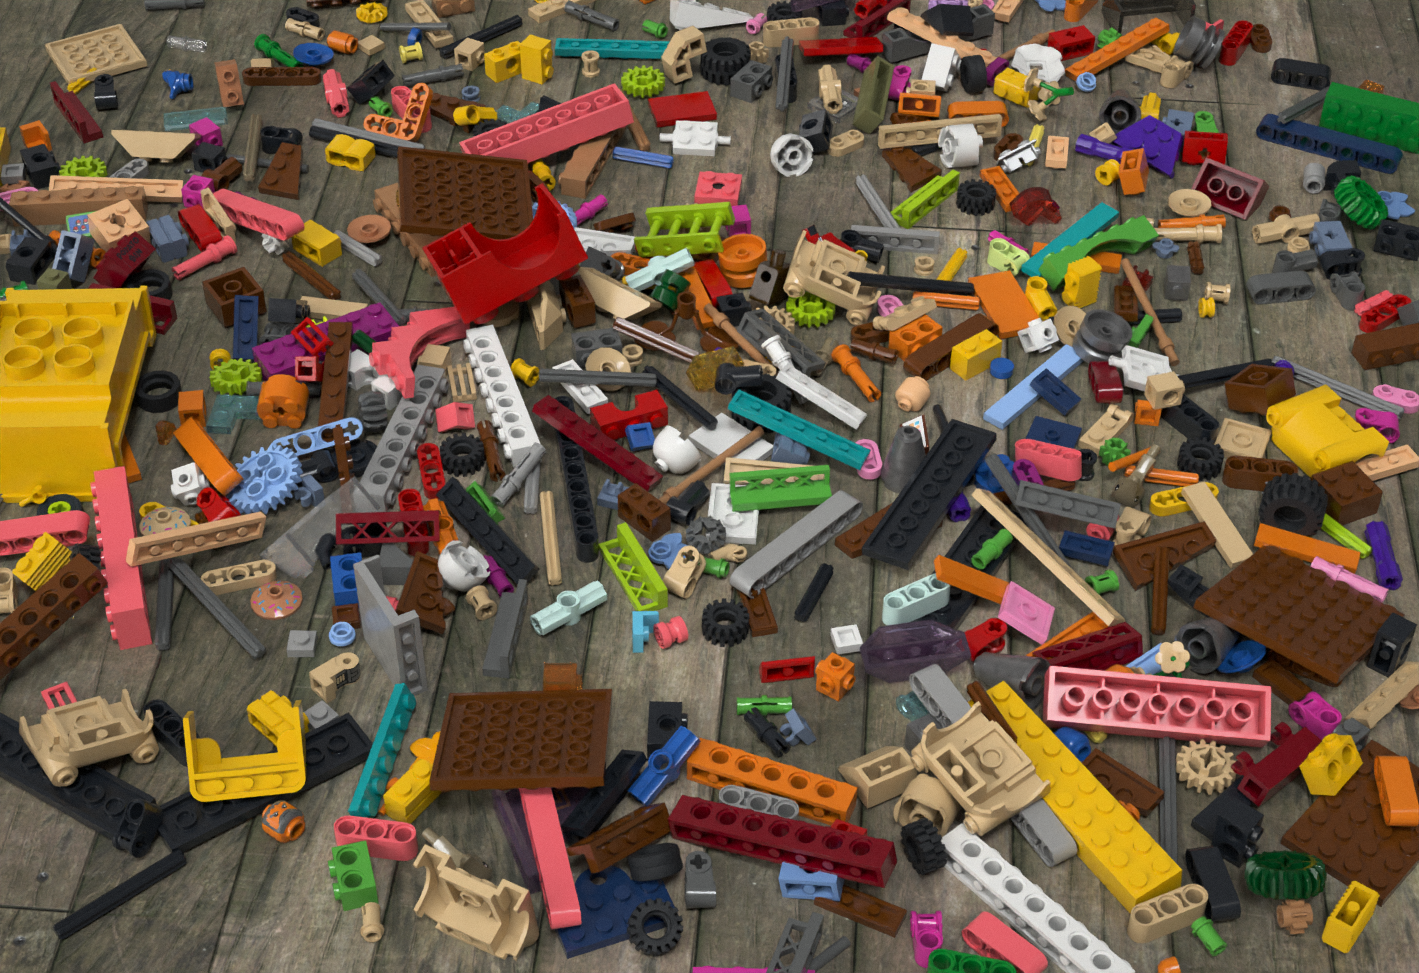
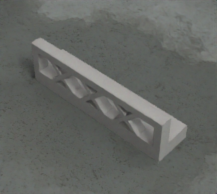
[851,225,940,254]

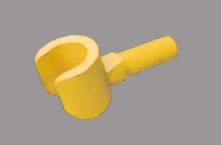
[19,485,48,507]

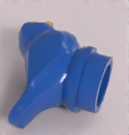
[162,69,193,99]

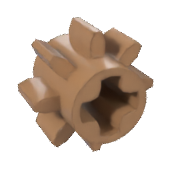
[1277,899,1313,934]

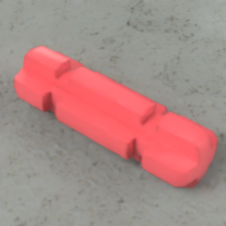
[1354,290,1393,316]

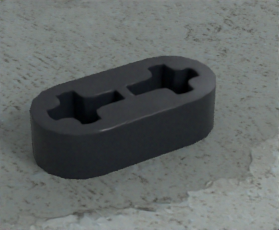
[286,7,320,27]

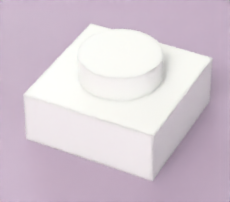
[830,624,863,655]

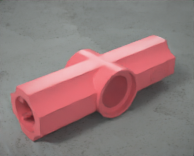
[323,69,349,118]

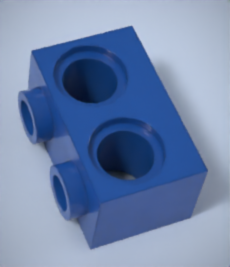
[330,553,362,608]

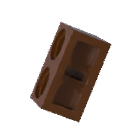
[559,275,596,328]
[617,483,671,542]

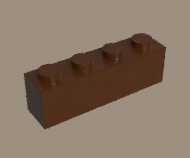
[1351,323,1419,370]

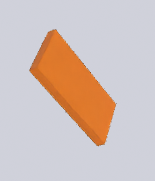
[968,270,1039,339]

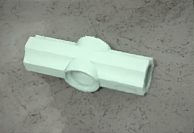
[625,248,695,292]
[530,580,607,636]

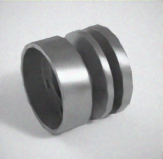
[1173,16,1225,69]

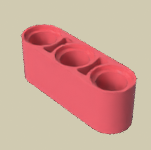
[391,86,432,133]
[1015,439,1082,481]
[334,816,418,861]
[962,911,1048,973]

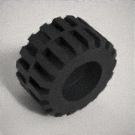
[700,37,751,85]
[731,373,792,434]
[1259,473,1328,537]

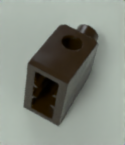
[749,249,790,306]

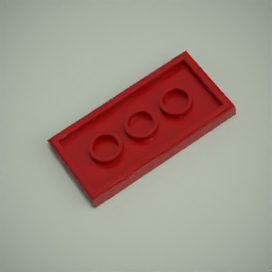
[799,37,883,56]

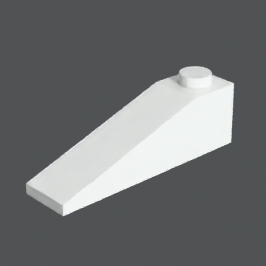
[670,0,753,30]

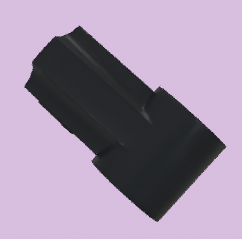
[840,230,884,263]
[715,363,764,395]
[295,450,339,485]
[666,480,710,526]

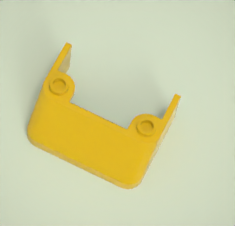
[183,700,306,802]

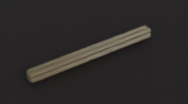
[243,114,262,182]

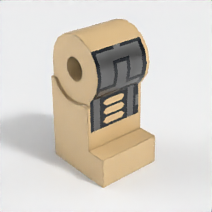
[309,652,360,704]

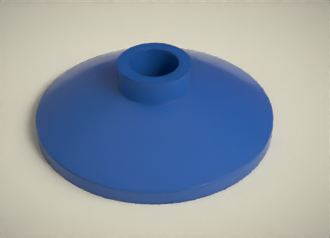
[293,43,334,66]
[1217,640,1266,673]

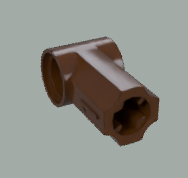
[201,157,243,192]

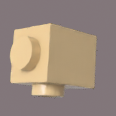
[454,38,485,71]
[417,344,452,377]

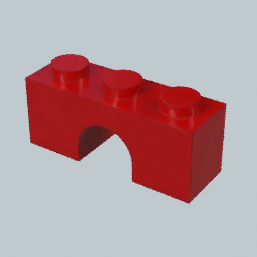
[590,390,668,440]

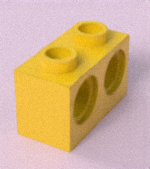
[1299,733,1363,796]

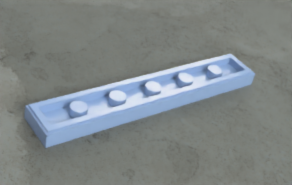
[983,344,1084,430]

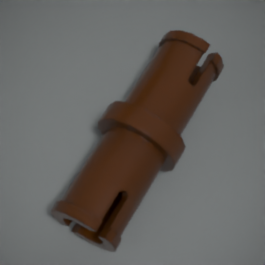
[850,338,899,364]

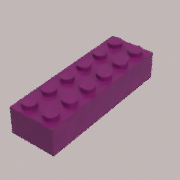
[252,302,399,382]

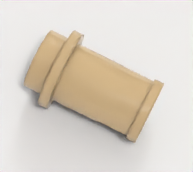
[360,902,384,942]

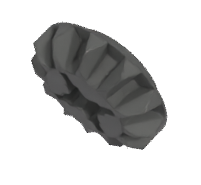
[686,515,726,554]

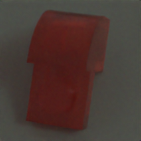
[1009,187,1062,226]

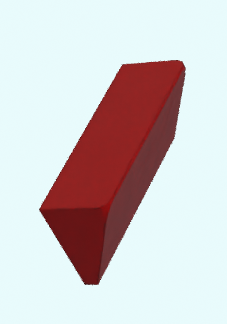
[759,656,815,683]

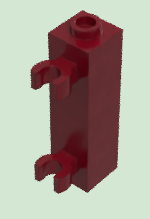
[1231,722,1322,807]

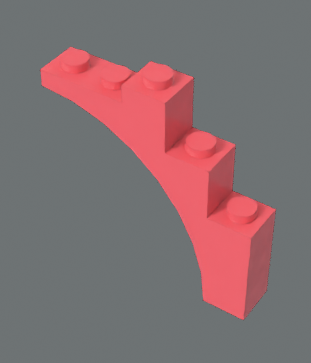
[369,307,470,399]

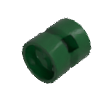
[650,269,691,311]

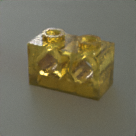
[686,346,744,391]

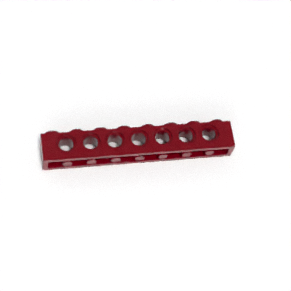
[668,795,897,888]

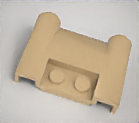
[783,230,885,325]
[19,689,159,787]
[910,701,1051,836]
[413,844,539,961]

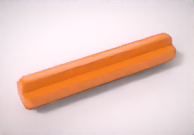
[912,291,980,310]
[1125,465,1199,487]

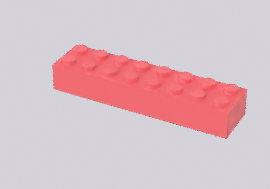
[459,83,634,164]
[90,466,153,650]
[1043,666,1271,748]

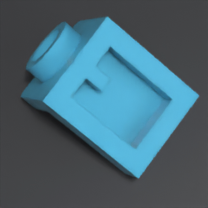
[632,611,659,653]

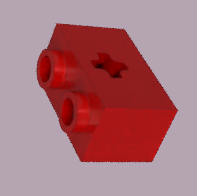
[1047,25,1095,61]
[1182,131,1228,165]

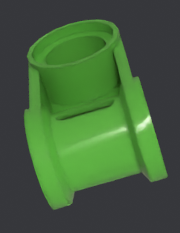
[1192,111,1219,133]

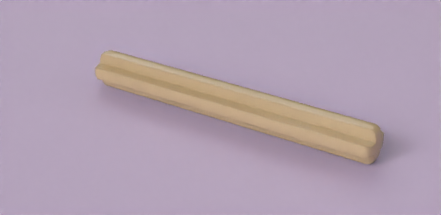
[540,491,562,586]

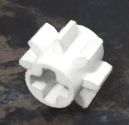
[262,234,290,255]

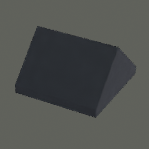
[920,4,974,36]

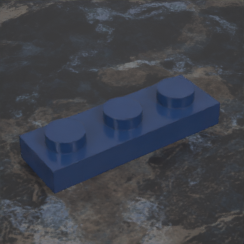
[233,295,258,363]

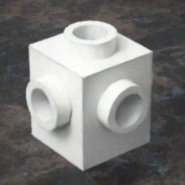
[1017,318,1059,353]
[171,462,210,506]

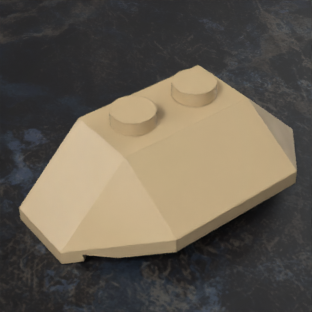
[111,130,201,163]
[579,267,663,320]
[526,280,566,350]

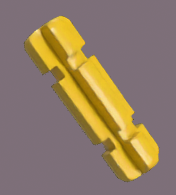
[67,67,97,94]

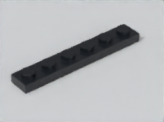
[436,476,540,585]

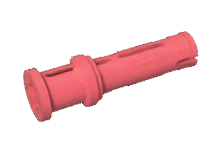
[171,235,237,280]

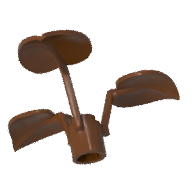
[634,292,740,354]

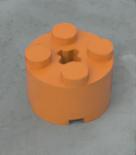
[257,374,309,429]

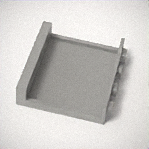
[353,555,428,696]

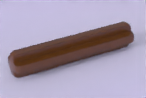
[967,681,1017,744]

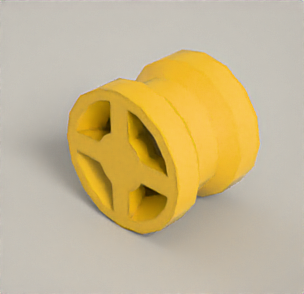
[1095,159,1120,186]

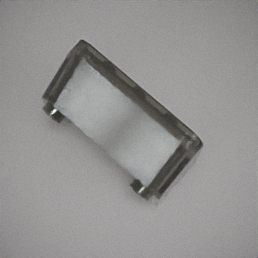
[1102,0,1196,34]

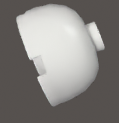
[770,133,813,177]
[653,426,701,474]
[438,541,490,591]

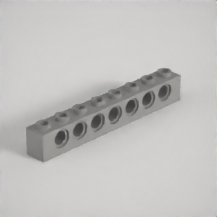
[355,365,449,512]

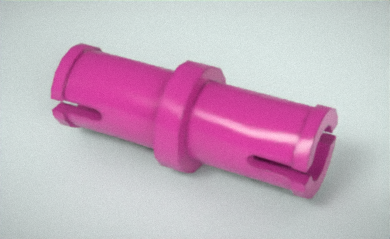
[574,194,608,226]

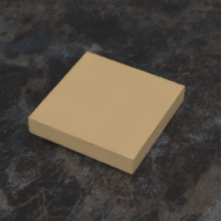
[1214,418,1272,458]

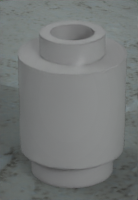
[1303,163,1325,194]

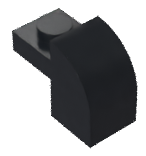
[1323,160,1361,203]

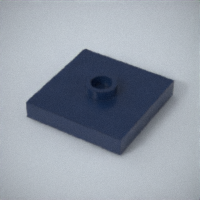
[1025,416,1082,449]

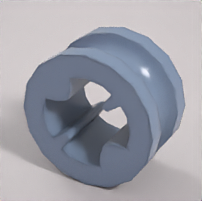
[461,86,481,102]

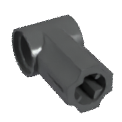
[1272,249,1318,273]

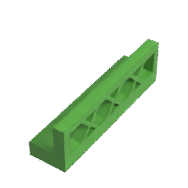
[729,465,832,512]

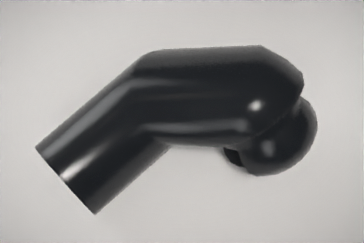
[315,533,337,570]

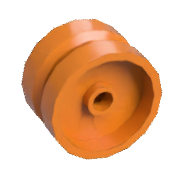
[718,234,767,288]

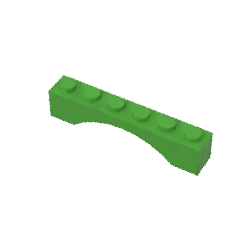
[1038,215,1159,291]

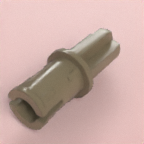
[811,338,839,377]

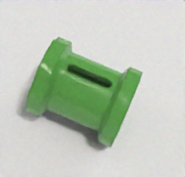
[1085,569,1119,595]

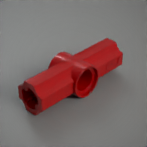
[854,0,888,19]

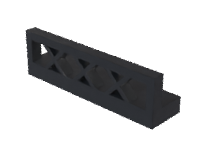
[561,749,647,845]

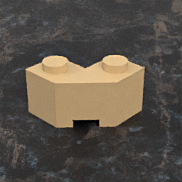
[661,26,707,83]

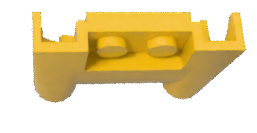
[1266,384,1389,477]

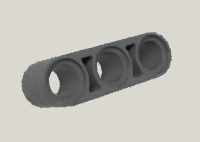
[1246,271,1316,304]

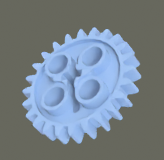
[226,445,303,514]

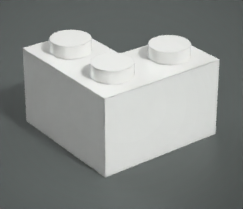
[922,43,961,92]

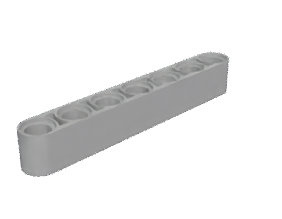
[729,490,863,598]

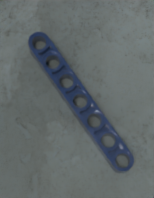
[1256,114,1403,174]

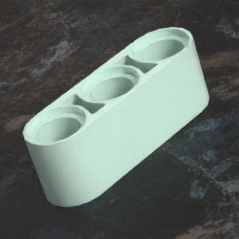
[882,573,951,627]

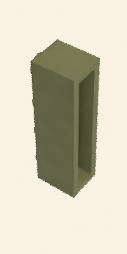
[852,56,894,135]

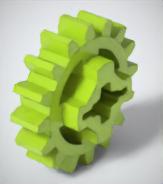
[621,65,665,98]
[59,156,108,177]
[786,291,836,328]
[209,358,262,396]

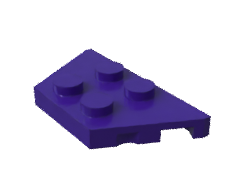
[1111,115,1184,179]

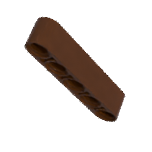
[903,313,999,381]

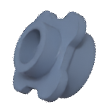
[1152,238,1179,259]

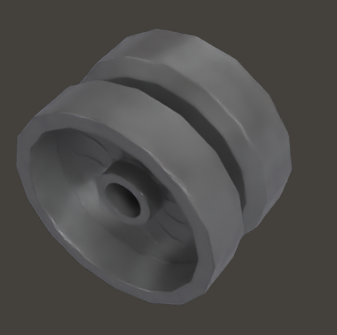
[1073,309,1132,363]

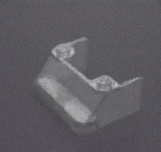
[259,476,381,579]

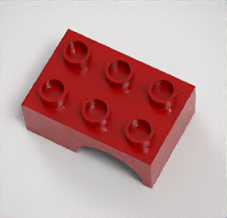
[422,183,588,325]

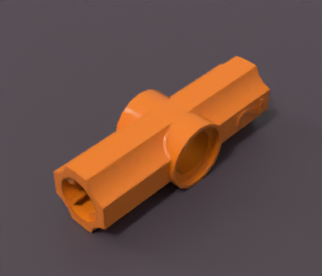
[423,498,461,555]

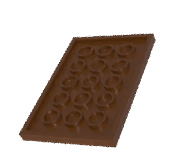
[1280,740,1419,907]

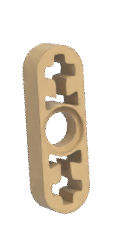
[200,560,277,595]

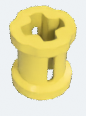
[399,42,423,64]

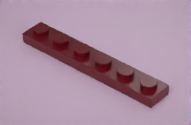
[532,395,663,492]

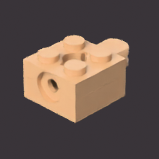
[87,199,151,252]

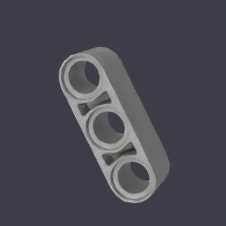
[719,785,799,820]

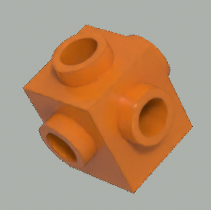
[815,652,856,702]

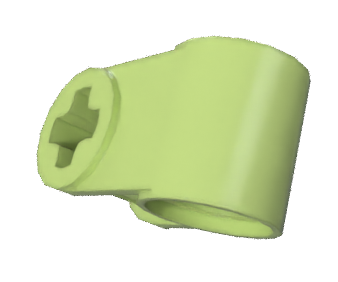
[987,238,1030,277]

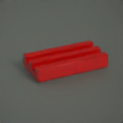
[291,317,334,357]

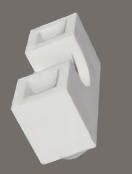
[348,349,403,410]

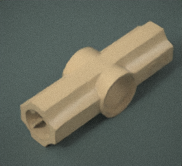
[818,65,843,114]
[1252,214,1320,244]

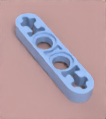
[271,417,363,456]

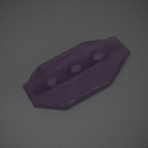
[859,620,971,683]

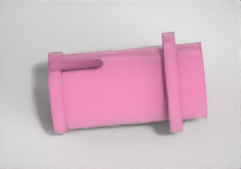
[746,13,767,34]

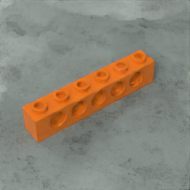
[687,738,858,826]

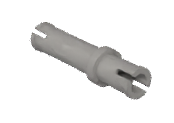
[491,442,547,507]

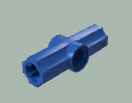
[628,726,701,806]

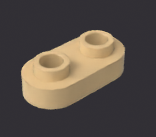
[827,130,864,157]

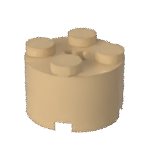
[894,774,960,837]

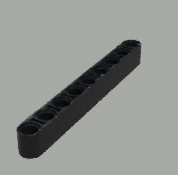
[554,396,599,563]

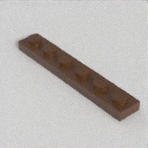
[318,322,354,448]

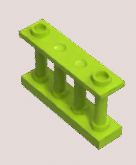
[634,202,736,257]

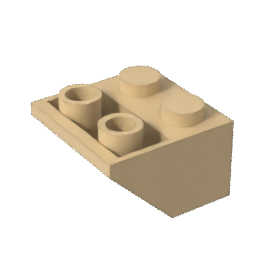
[838,746,917,809]

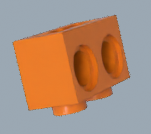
[888,314,943,361]

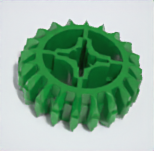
[1334,175,1389,230]

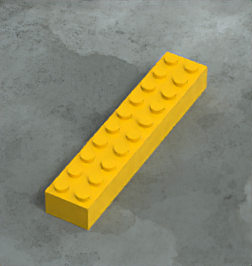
[968,681,1182,913]

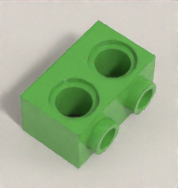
[328,840,379,911]

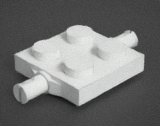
[660,121,731,156]
[1108,345,1179,391]

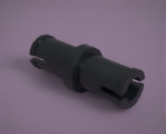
[744,707,791,757]

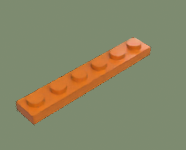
[1065,17,1170,81]

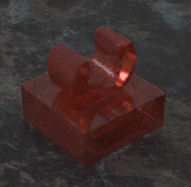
[1123,265,1153,292]

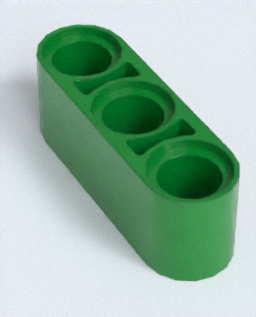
[927,949,1016,973]

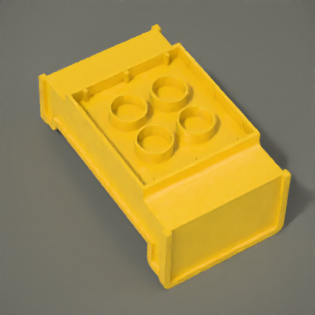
[0,286,156,503]

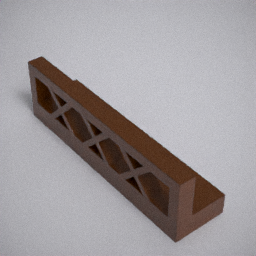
[566,802,671,873]

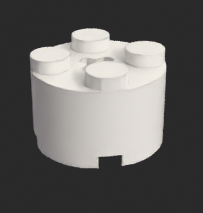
[938,124,983,168]

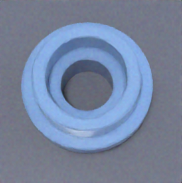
[1076,72,1096,92]
[329,622,356,646]

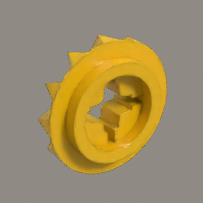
[356,2,388,23]

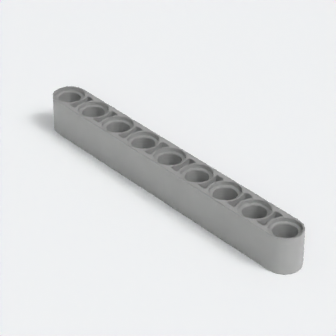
[909,664,1077,867]

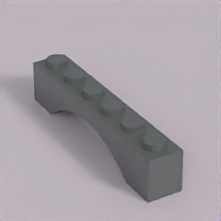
[882,4,995,63]

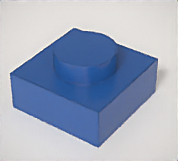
[625,422,655,451]

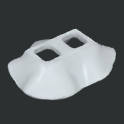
[1011,44,1065,83]

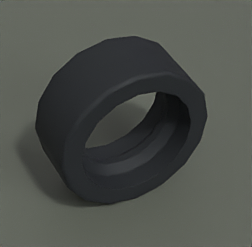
[127,269,173,300]
[135,370,182,413]

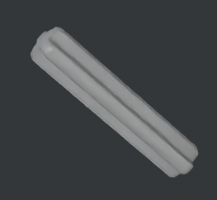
[334,230,382,267]
[524,461,540,514]

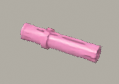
[1310,556,1389,603]

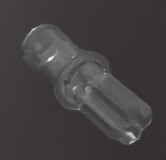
[167,35,207,52]

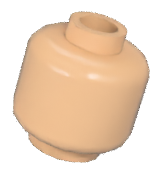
[895,376,931,412]

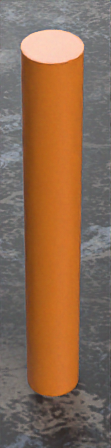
[1108,447,1160,472]

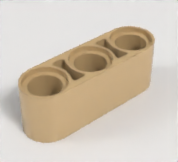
[763,17,819,47]
[1127,884,1208,944]

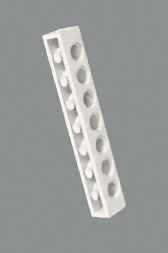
[463,325,542,468]
[941,823,1135,973]

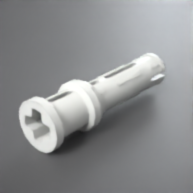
[761,335,809,404]

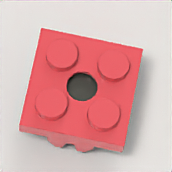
[694,171,742,206]

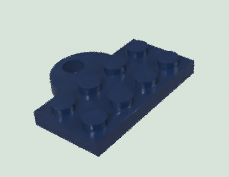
[555,866,678,959]

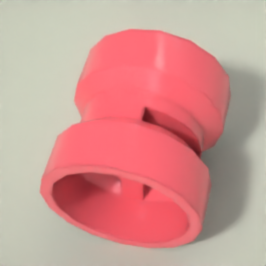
[653,616,688,649]

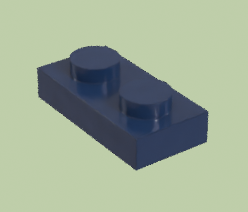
[1030,368,1082,416]
[1059,530,1115,566]

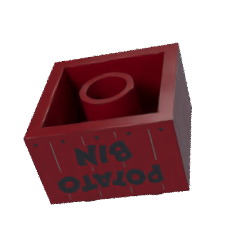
[93,231,156,288]

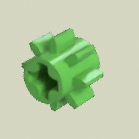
[1097,27,1122,48]
[1099,438,1131,466]

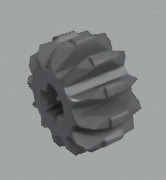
[358,391,388,432]

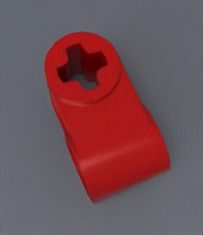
[196,487,241,522]
[956,618,1007,663]

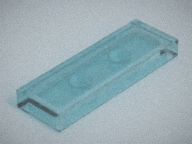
[163,107,228,131]

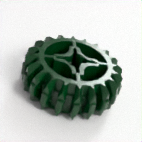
[1245,850,1327,901]

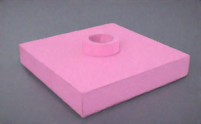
[998,581,1055,645]

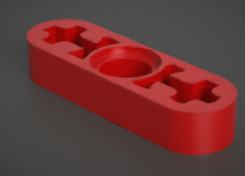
[1359,294,1411,333]
[417,443,445,499]

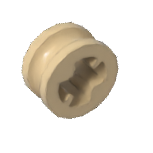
[914,256,935,276]
[622,344,643,367]

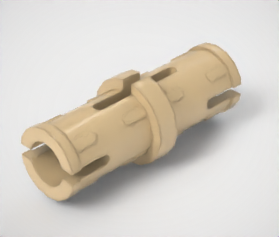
[285,18,325,41]

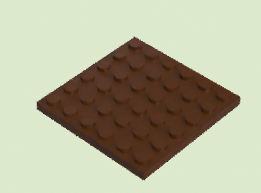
[397,146,533,239]
[1193,545,1405,684]
[429,689,613,792]

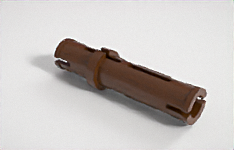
[477,420,506,482]

